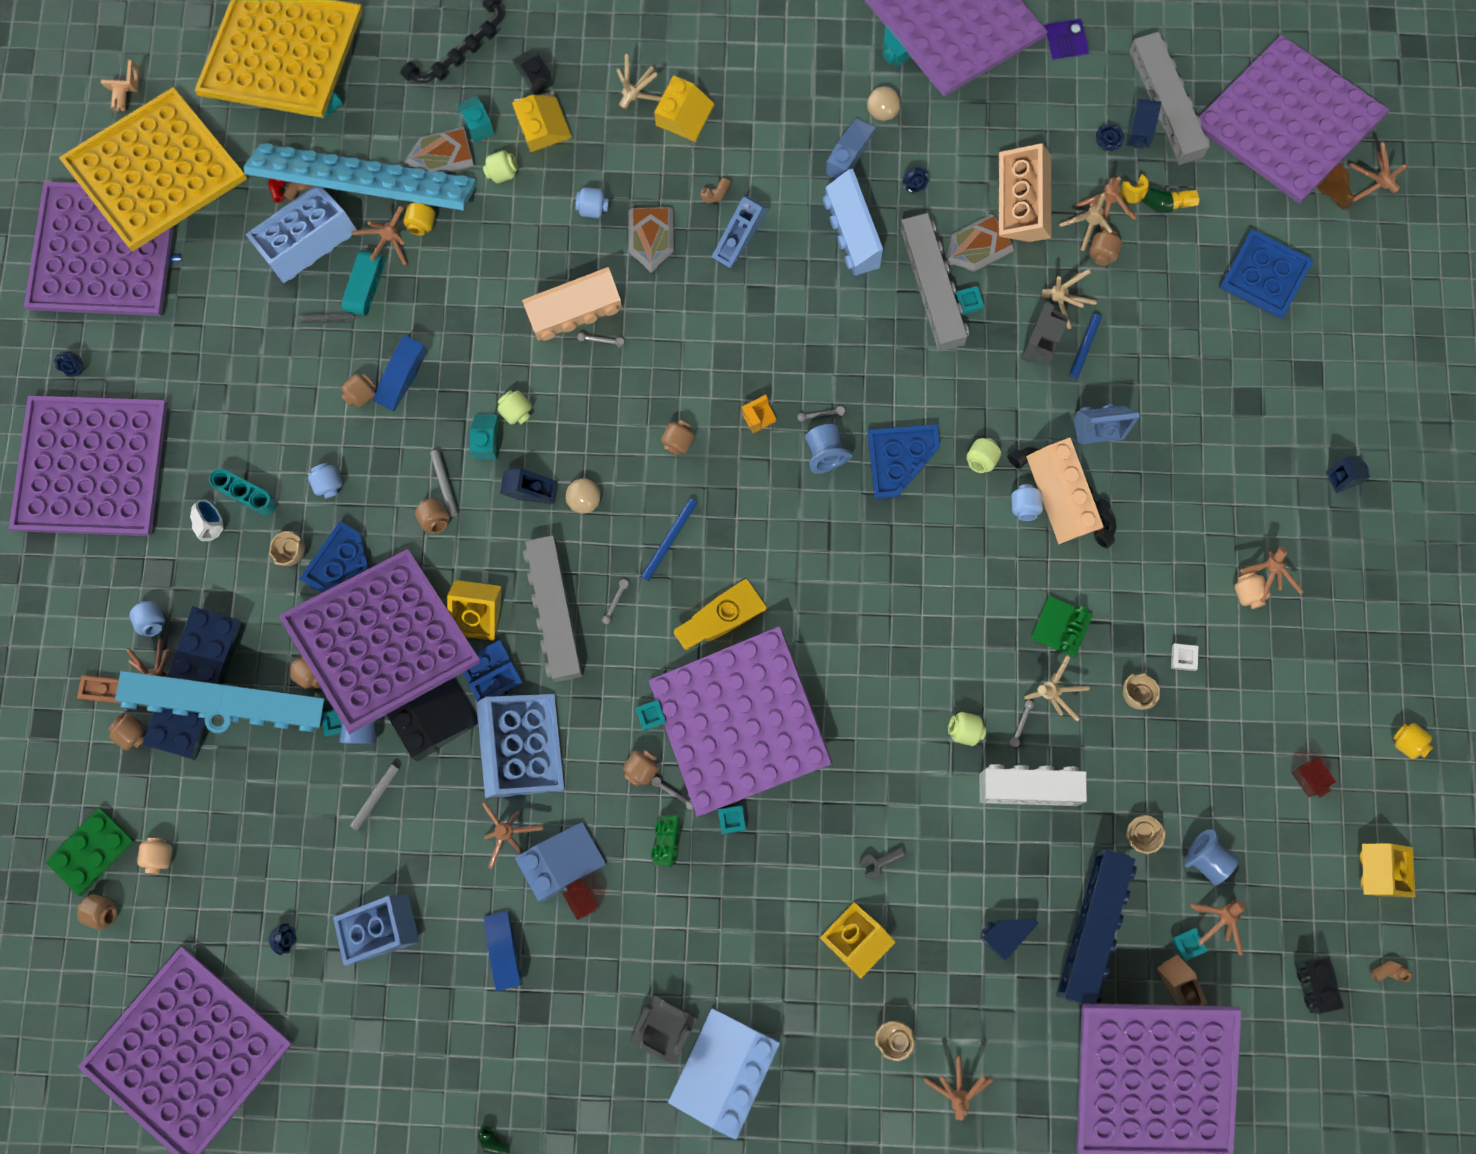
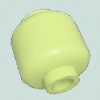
[483,150,518,184]
[497,390,532,425]
[966,438,1001,473]
[948,712,986,746]

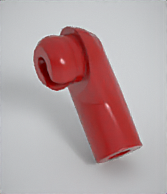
[268,178,287,203]

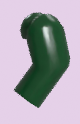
[478,1126,510,1154]

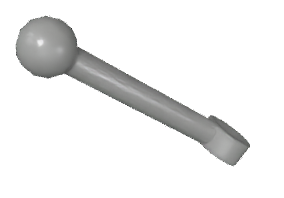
[577,332,624,348]
[797,406,845,422]
[602,579,629,624]
[1010,700,1034,748]
[652,777,694,810]

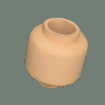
[1234,572,1271,609]
[137,838,173,874]

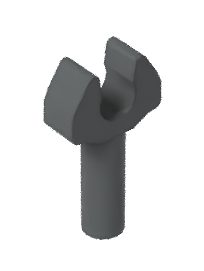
[859,848,905,879]

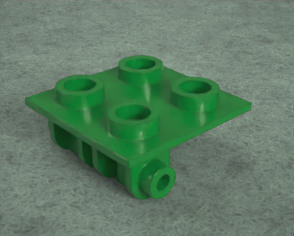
[1031,596,1093,658]
[651,815,681,868]

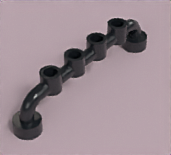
[400,0,503,84]
[1007,447,1117,549]

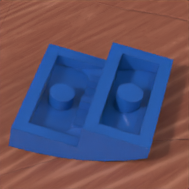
[463,639,522,702]

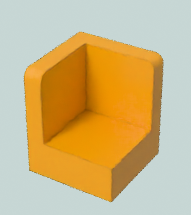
[742,395,776,433]

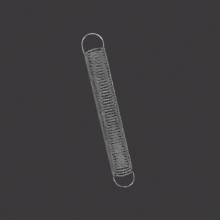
[293,313,360,323]

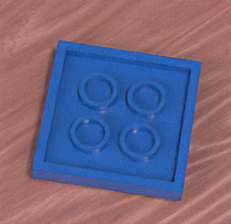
[1220,229,1314,319]

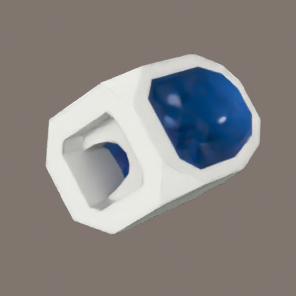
[190,500,224,541]

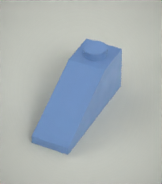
[826,118,876,179]
[712,196,769,268]

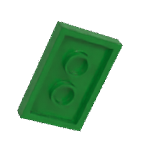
[45,808,135,896]

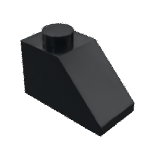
[512,49,553,95]

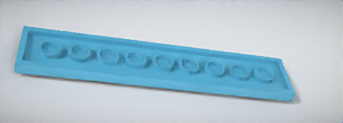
[244,143,476,210]

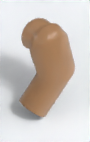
[700,178,731,204]
[283,182,313,201]
[1370,961,1412,983]

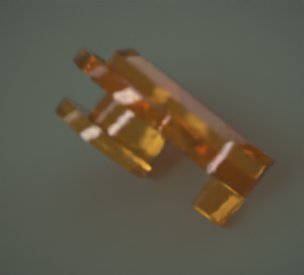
[1317,164,1355,210]

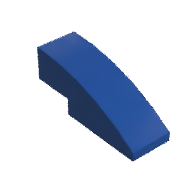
[374,335,428,412]
[484,911,523,992]

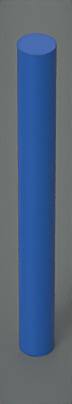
[641,498,697,582]

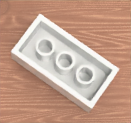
[979,765,1087,806]

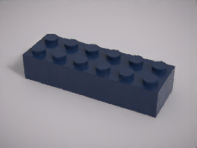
[142,606,244,760]
[1056,849,1137,1005]

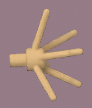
[617,53,662,109]
[1059,193,1113,251]
[1042,269,1097,329]
[1025,655,1090,721]

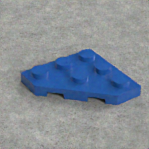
[867,424,940,500]
[300,521,368,593]

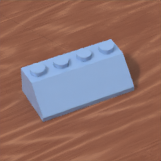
[823,169,883,276]

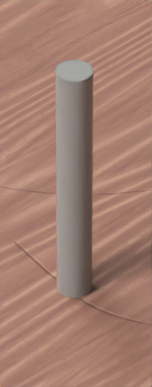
[430,450,458,517]
[350,764,399,831]

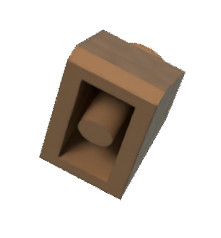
[1157,955,1207,1006]

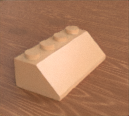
[999,143,1051,242]
[522,267,622,341]
[1026,438,1104,544]

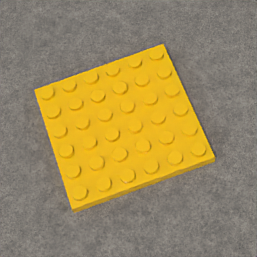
[195,0,363,118]
[59,87,247,252]

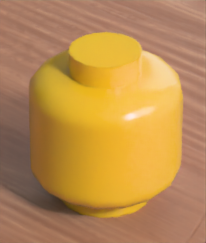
[404,202,435,236]
[1393,723,1433,760]

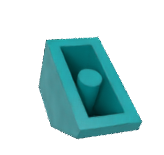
[882,25,911,68]
[457,96,494,143]
[469,414,499,460]

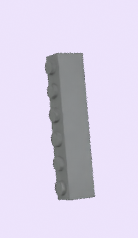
[1129,32,1210,165]
[900,213,969,352]
[523,535,583,683]

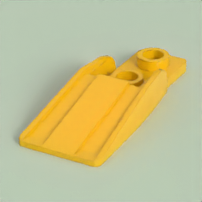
[673,579,767,650]

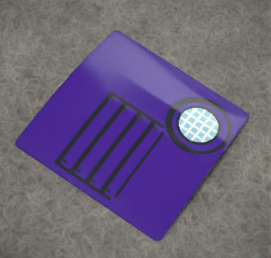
[1044,19,1089,60]

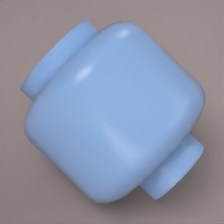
[575,187,608,219]
[308,462,343,499]
[1011,484,1043,521]
[129,601,166,637]

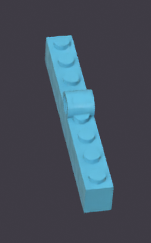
[115,671,324,734]

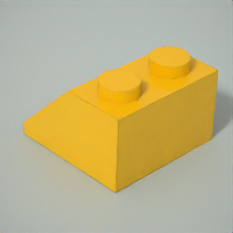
[654,76,714,142]
[512,95,572,153]
[447,580,501,641]
[1360,844,1415,898]
[820,902,896,979]

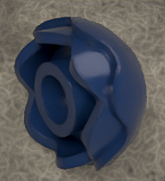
[1096,124,1124,152]
[902,166,930,193]
[54,351,84,377]
[269,923,296,955]

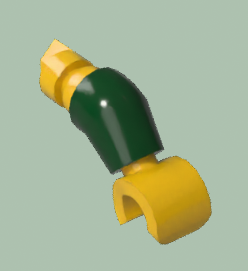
[1120,174,1199,213]

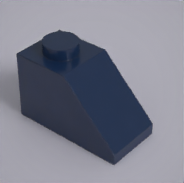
[1127,99,1161,149]
[1326,456,1370,493]
[500,468,558,504]
[980,919,1039,960]

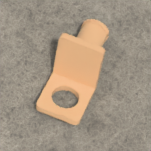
[101,60,140,111]

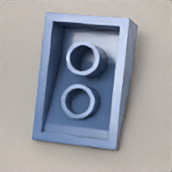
[1074,404,1140,445]
[515,822,606,902]
[333,894,419,966]

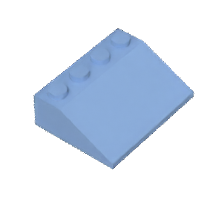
[245,186,356,283]
[476,694,564,799]
[668,1008,780,1140]

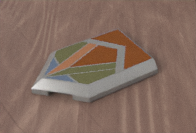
[404,126,474,174]
[629,207,674,274]
[944,214,1014,272]

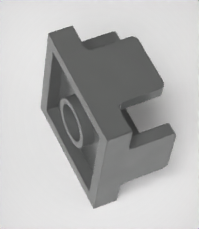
[1022,302,1069,365]
[630,994,698,1065]

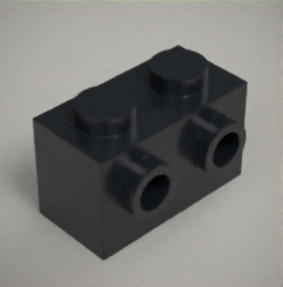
[1295,957,1344,1014]

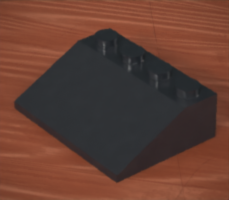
[386,678,478,762]

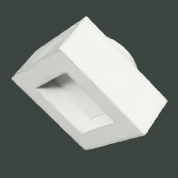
[1171,644,1199,671]

